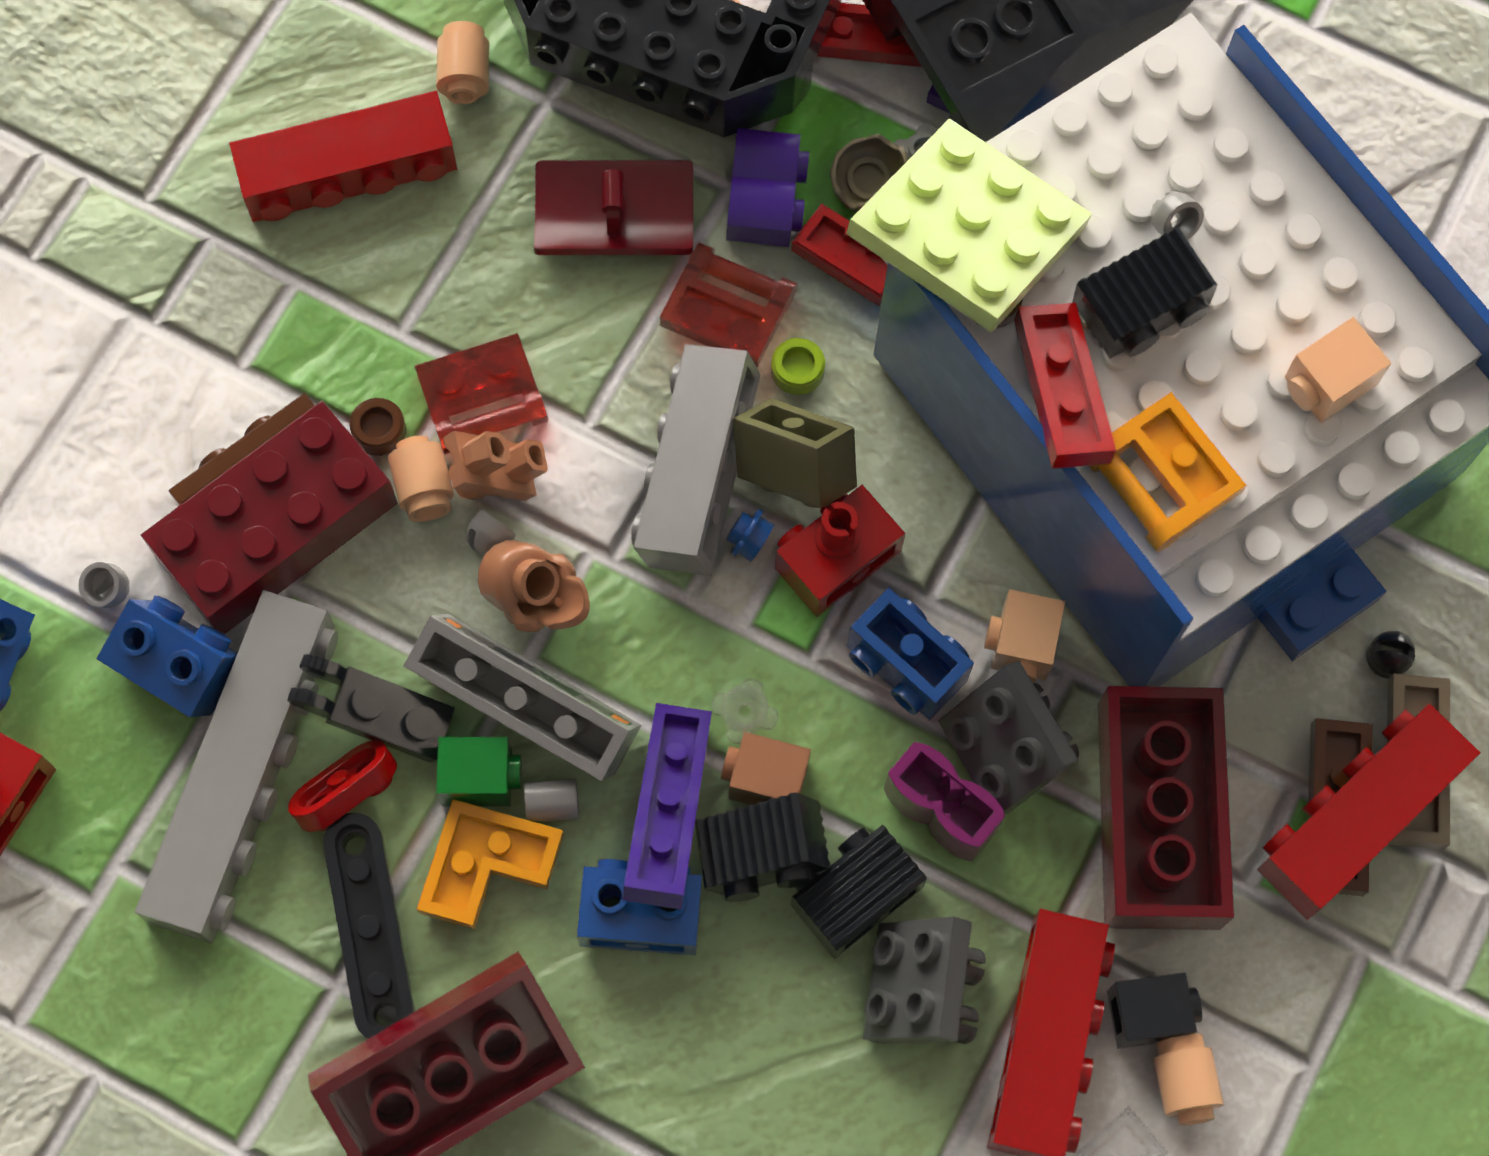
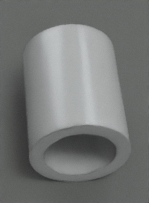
[524,779,579,822]

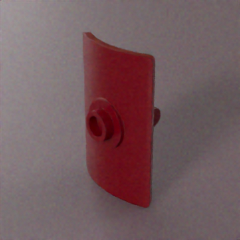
[534,160,693,255]

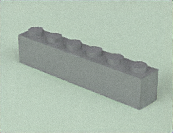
[135,590,338,944]

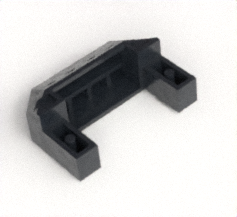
[504,0,842,138]

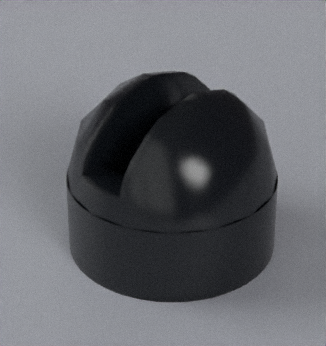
[1366,631,1415,679]

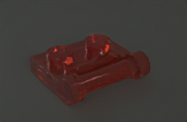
[660,242,798,368]
[414,333,549,455]

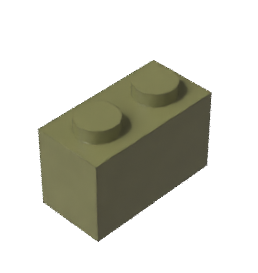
[733,398,857,509]

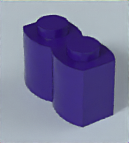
[726,128,809,247]

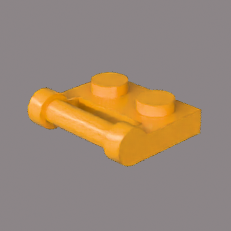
[1089,392,1246,553]

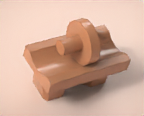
[443,431,548,501]

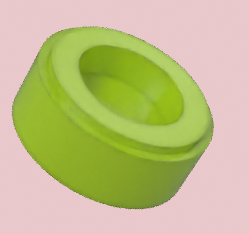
[771,338,825,395]

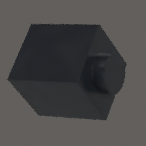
[1107,972,1202,1049]

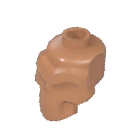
[477,540,590,632]

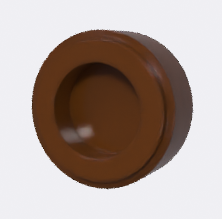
[349,398,406,456]

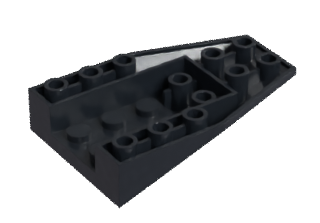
[862,0,1194,142]

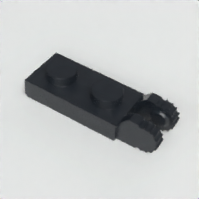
[287,654,455,763]

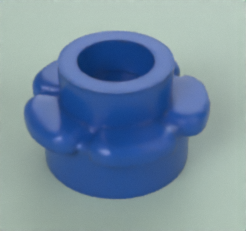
[726,509,774,562]

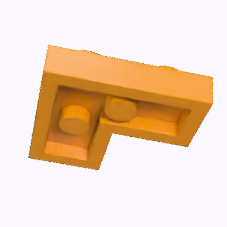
[417,799,564,929]

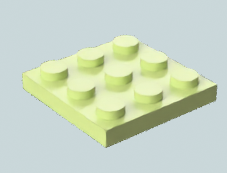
[846,118,1092,333]

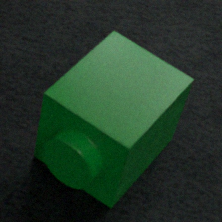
[436,737,522,806]

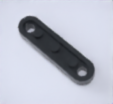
[323,813,416,1039]

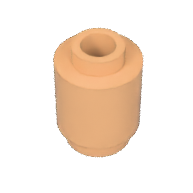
[436,21,490,104]
[388,436,454,522]
[1153,1034,1224,1126]

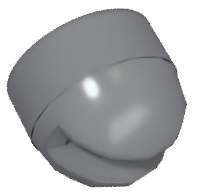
[1151,191,1204,240]
[467,509,516,556]
[78,562,130,608]

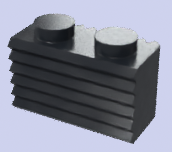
[1072,228,1218,359]
[695,793,831,902]
[791,825,927,959]

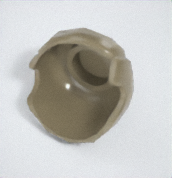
[830,134,909,213]

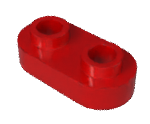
[288,741,397,832]

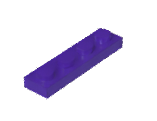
[622,703,712,909]

